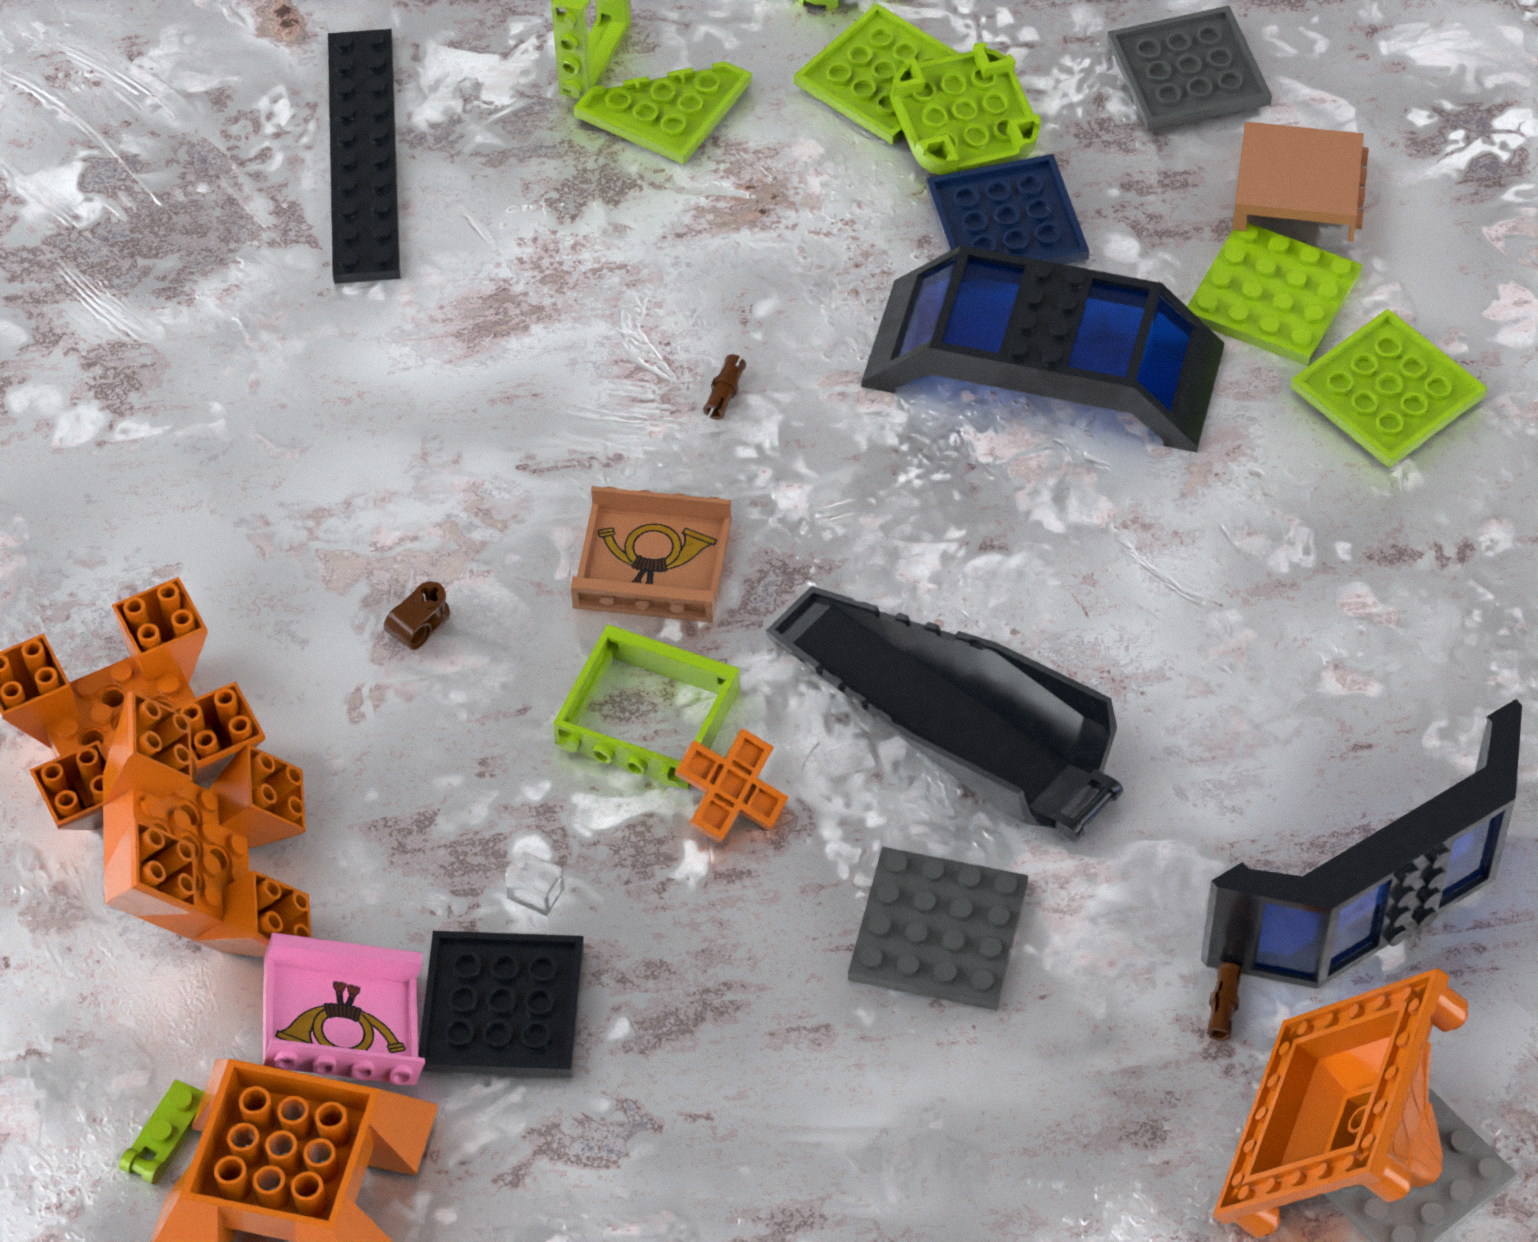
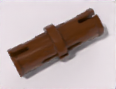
[703,354,746,420]
[1206,962,1242,1041]

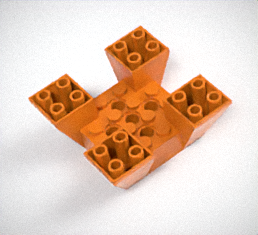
[0,577,266,830]
[103,690,311,957]
[150,1059,438,1242]

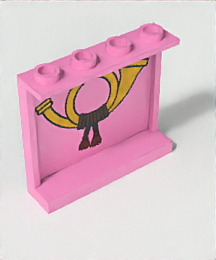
[263,933,425,1086]

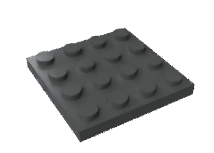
[1107,6,1272,132]
[848,847,1028,1010]

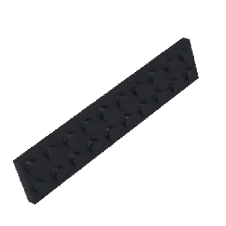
[328,29,401,284]

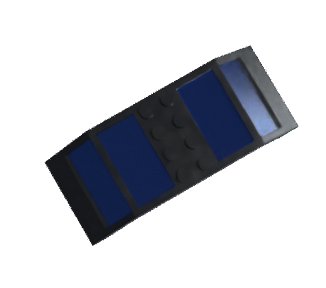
[861,245,1225,452]
[1201,699,1522,989]

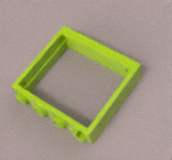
[551,0,631,99]
[553,624,740,790]

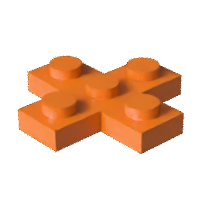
[674,728,788,843]

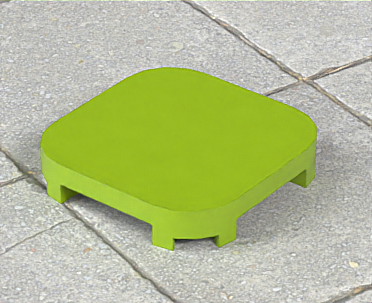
[890,43,1041,175]

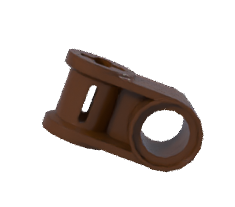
[384,581,450,651]

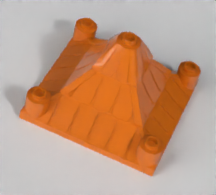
[1213,968,1468,1238]

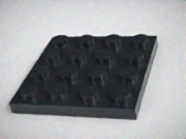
[418,931,584,1077]

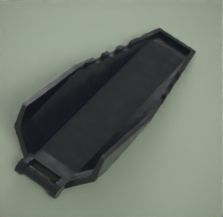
[766,586,1124,842]

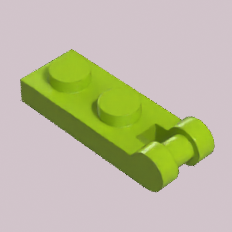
[119,1079,204,1185]

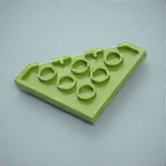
[573,61,752,165]

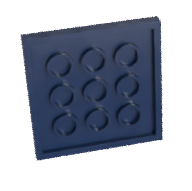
[926,154,1089,284]

